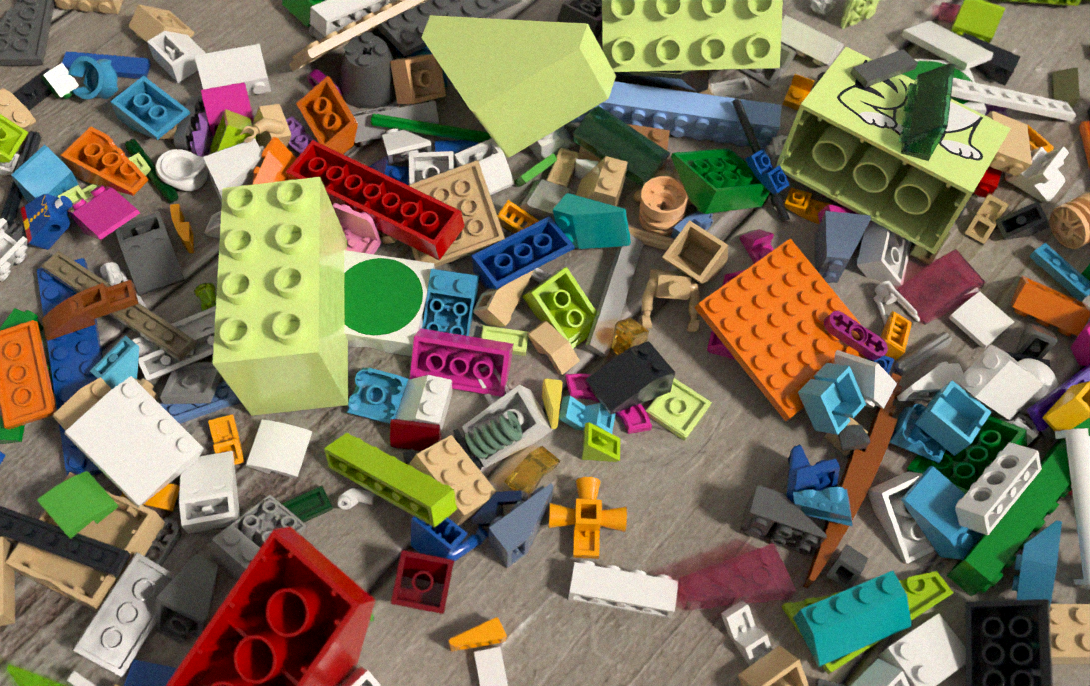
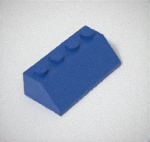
[472,216,574,290]

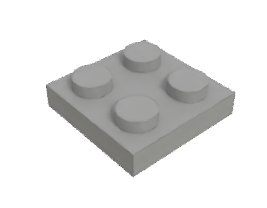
[160,362,221,404]

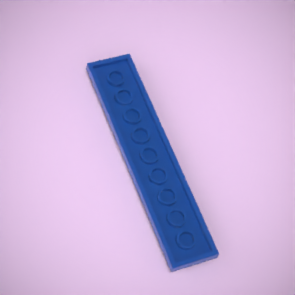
[36,258,103,476]

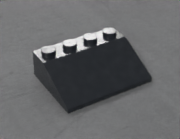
[614,70,709,93]
[965,599,1053,686]

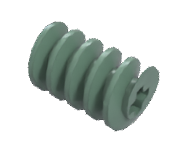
[465,411,522,459]

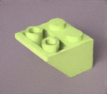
[840,0,880,29]

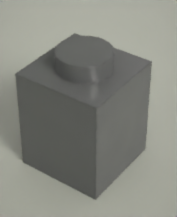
[826,544,869,590]

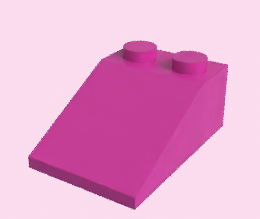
[68,185,140,240]

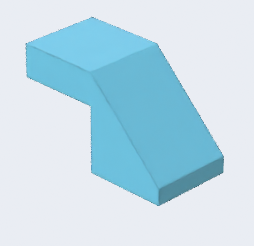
[559,396,616,434]

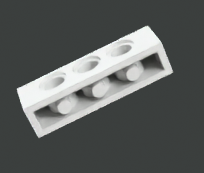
[955,442,1041,535]

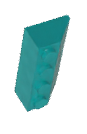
[793,570,912,667]

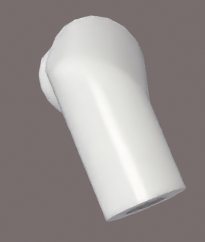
[337,488,375,510]

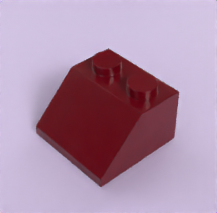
[391,550,454,614]

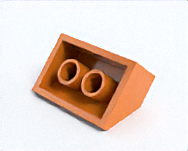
[296,76,358,154]
[1011,276,1090,336]

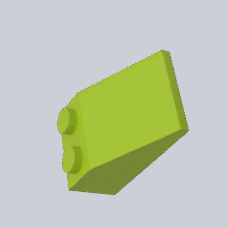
[522,267,597,348]

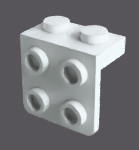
[0,232,28,282]

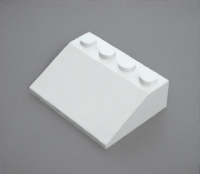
[65,376,204,508]

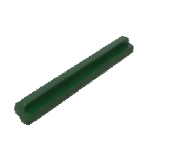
[125,139,179,203]

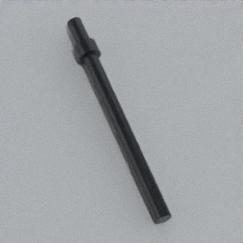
[732,98,790,222]

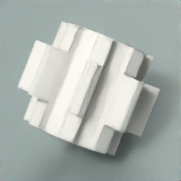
[809,0,836,15]

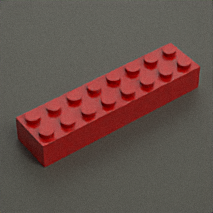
[286,140,465,261]

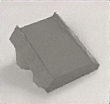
[520,179,576,222]

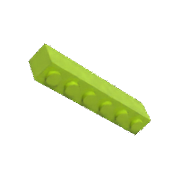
[324,433,457,527]

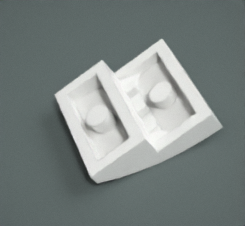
[949,291,1014,349]
[245,420,312,479]

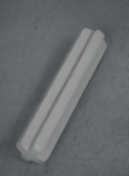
[894,332,952,375]

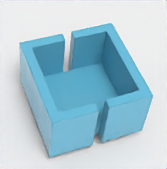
[798,363,866,435]
[915,380,991,456]

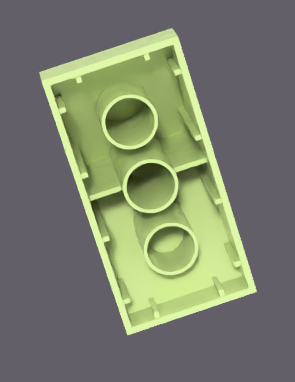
[421,15,616,157]

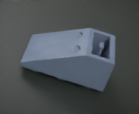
[489,483,554,568]

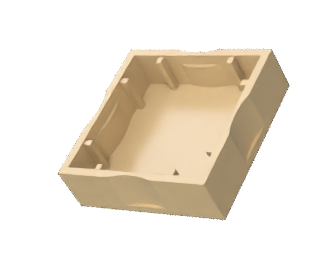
[5,472,165,612]

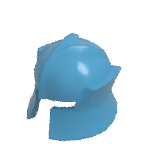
[68,56,118,99]

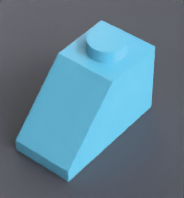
[90,335,139,389]

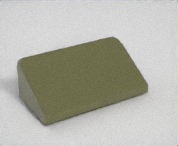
[1052,68,1080,108]

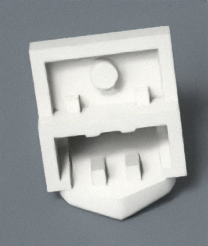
[1005,146,1069,203]

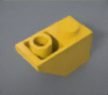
[1043,381,1090,431]

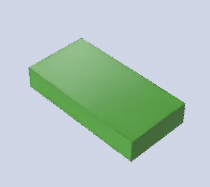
[514,153,557,187]

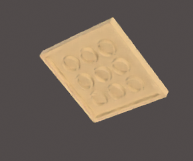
[408,160,505,267]

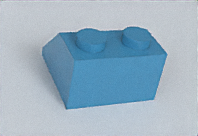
[11,145,79,203]

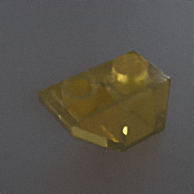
[611,318,649,355]

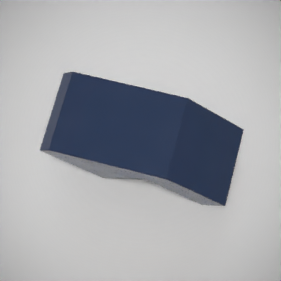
[472,490,528,526]

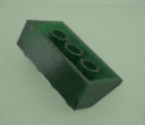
[899,63,955,161]
[573,106,670,187]

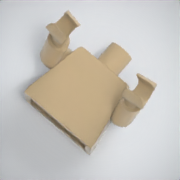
[240,104,291,149]
[639,269,700,332]

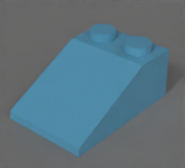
[110,76,190,140]
[901,466,983,560]
[1012,520,1062,606]

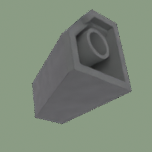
[155,554,218,643]

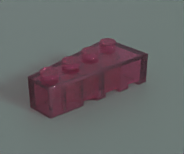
[677,543,797,611]

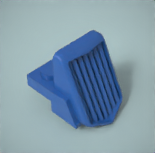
[786,444,840,504]

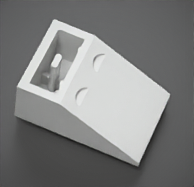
[179,451,240,534]

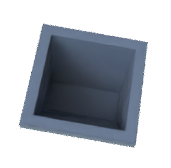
[814,211,871,283]

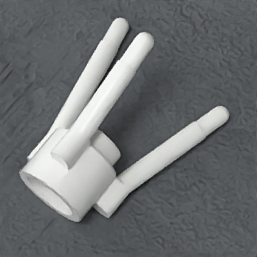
[100,262,146,316]
[873,281,920,326]

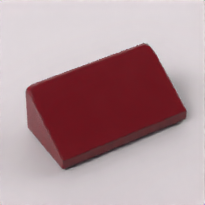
[390,419,442,451]

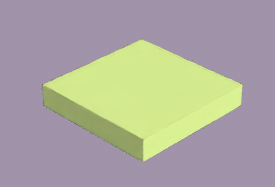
[646,378,712,441]

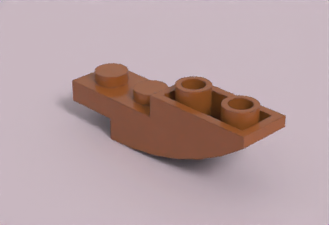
[42,280,139,341]

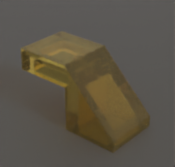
[504,446,560,494]

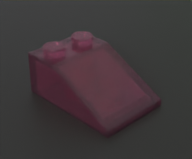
[897,249,986,325]

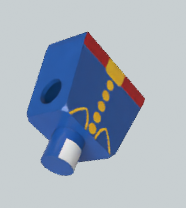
[21,194,73,250]

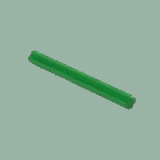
[370,113,492,143]

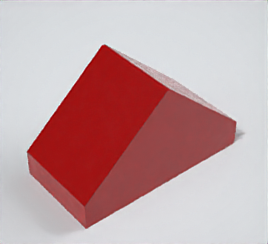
[166,526,375,686]

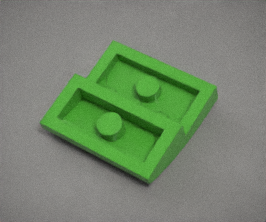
[37,471,119,538]

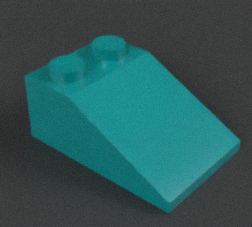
[553,193,631,249]

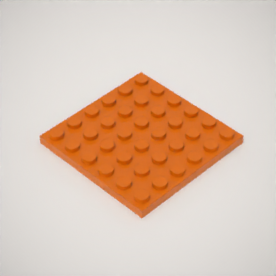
[694,238,876,421]

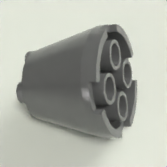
[339,32,397,109]

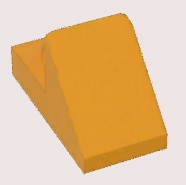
[782,74,815,110]

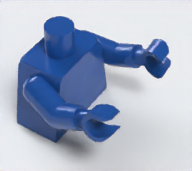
[410,516,489,562]

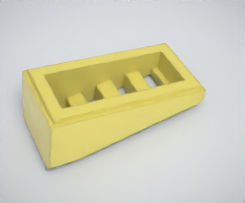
[542,379,563,429]

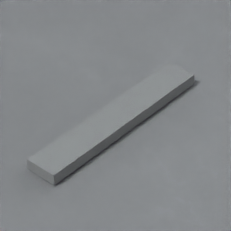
[585,234,644,358]

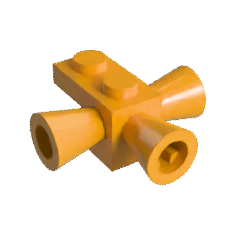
[548,477,627,559]

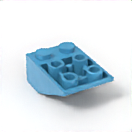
[422,269,480,336]

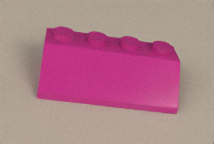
[410,328,514,397]

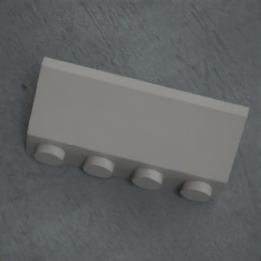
[351,99,439,146]

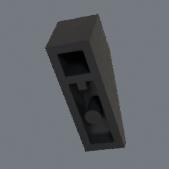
[962,33,1021,86]

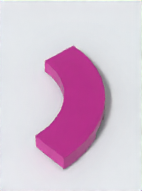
[565,374,652,434]

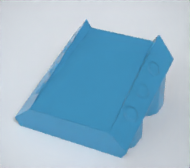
[347,367,408,424]
[890,404,946,463]
[793,487,853,527]

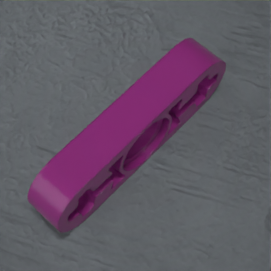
[824,311,888,360]

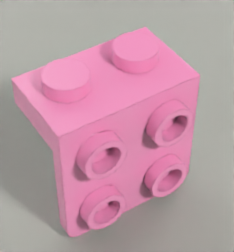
[332,203,382,254]

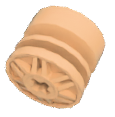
[639,176,688,236]
[1049,192,1090,249]

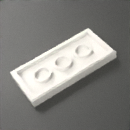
[902,21,993,70]

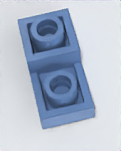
[671,211,713,239]

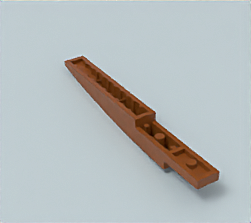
[803,373,902,589]

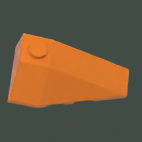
[60,126,148,196]
[252,137,297,185]

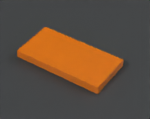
[0,320,57,430]

